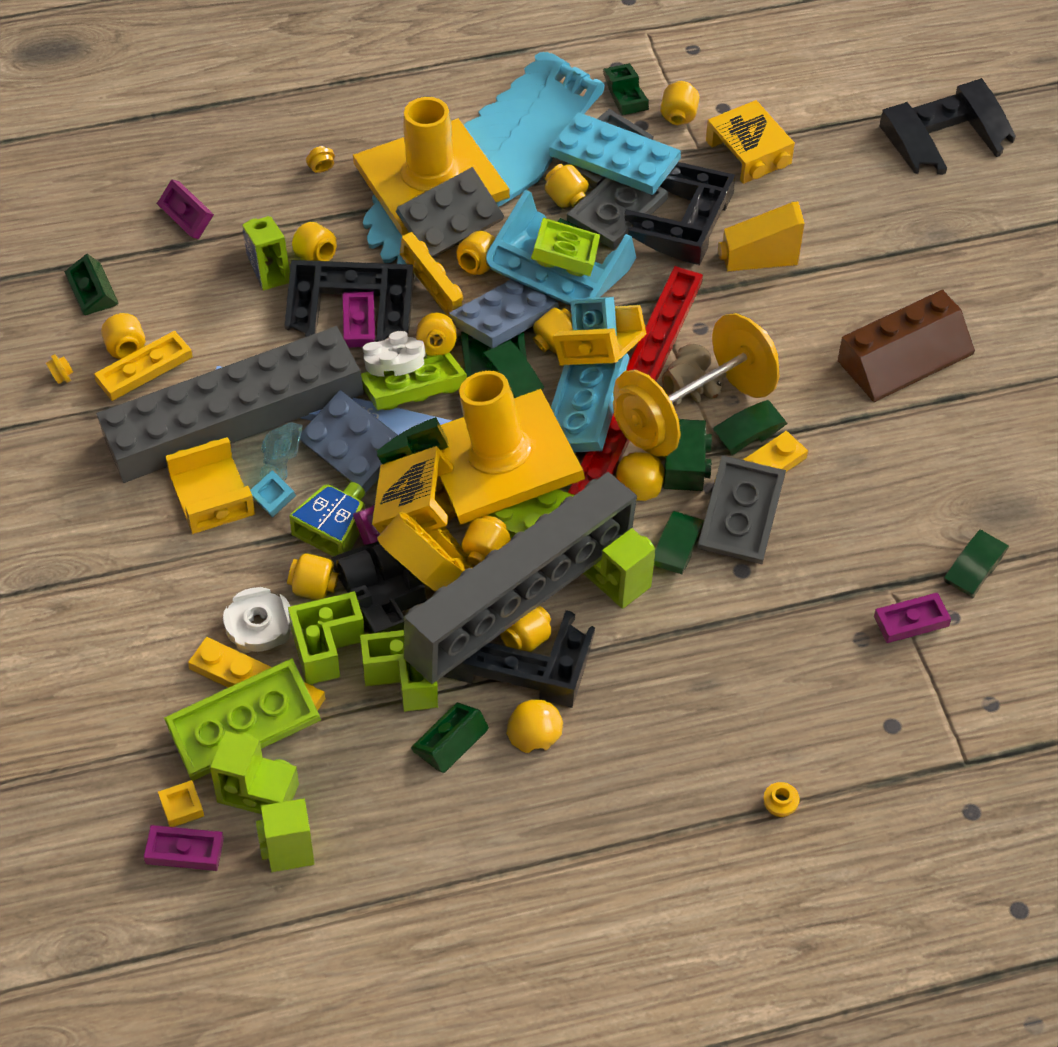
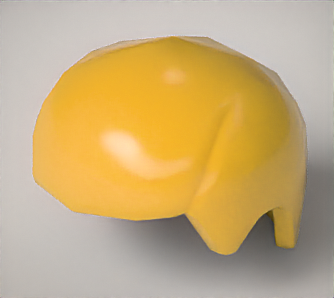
[616,451,665,501]
[506,700,563,753]

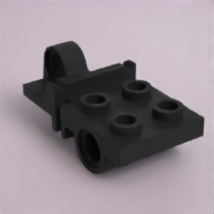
[331,541,427,633]

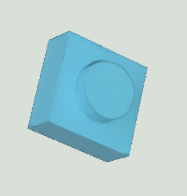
[250,470,296,517]

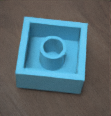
[570,297,617,336]

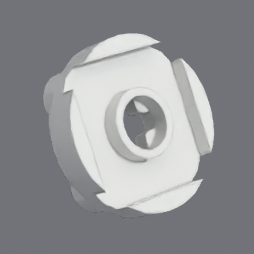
[363,331,427,377]
[223,587,291,653]

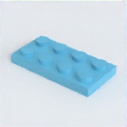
[549,112,681,195]
[551,353,630,453]

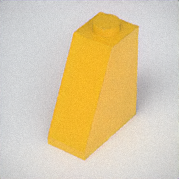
[718,201,805,272]

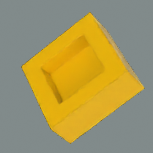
[158,780,204,827]

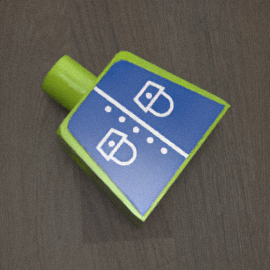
[242,216,290,291]
[289,482,366,556]

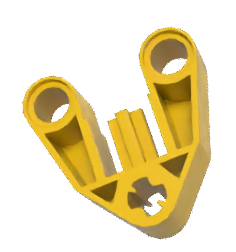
[377,512,474,592]

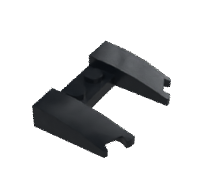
[879,78,1016,175]
[624,162,735,266]
[284,260,414,342]
[443,610,595,708]

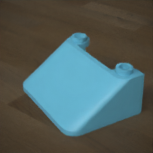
[486,190,637,306]

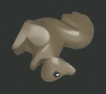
[662,344,727,406]

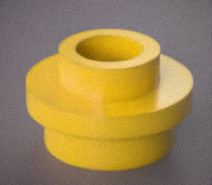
[306,146,335,173]
[46,354,74,384]
[763,782,800,817]

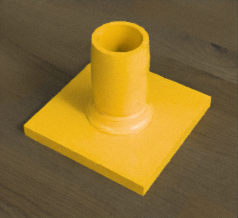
[353,97,510,236]
[439,371,585,525]

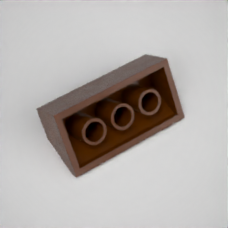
[837,289,975,402]

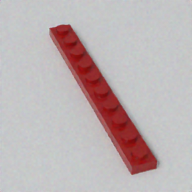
[568,266,703,495]

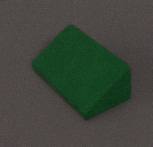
[64,254,119,316]
[411,702,489,773]

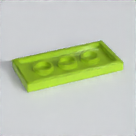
[164,658,321,781]

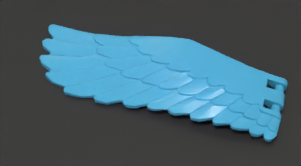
[363,52,605,264]

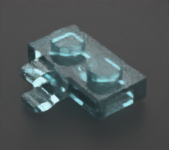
[260,422,303,482]

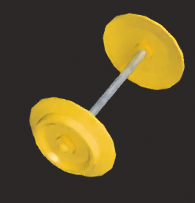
[613,313,780,456]

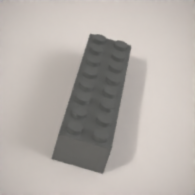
[96,326,364,483]
[404,472,637,684]

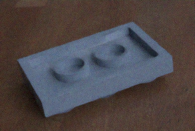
[449,279,558,348]
[297,390,398,493]

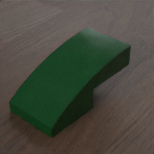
[603,63,649,115]
[482,340,544,398]
[712,400,787,456]
[377,417,449,464]
[654,511,705,574]
[944,529,1009,598]

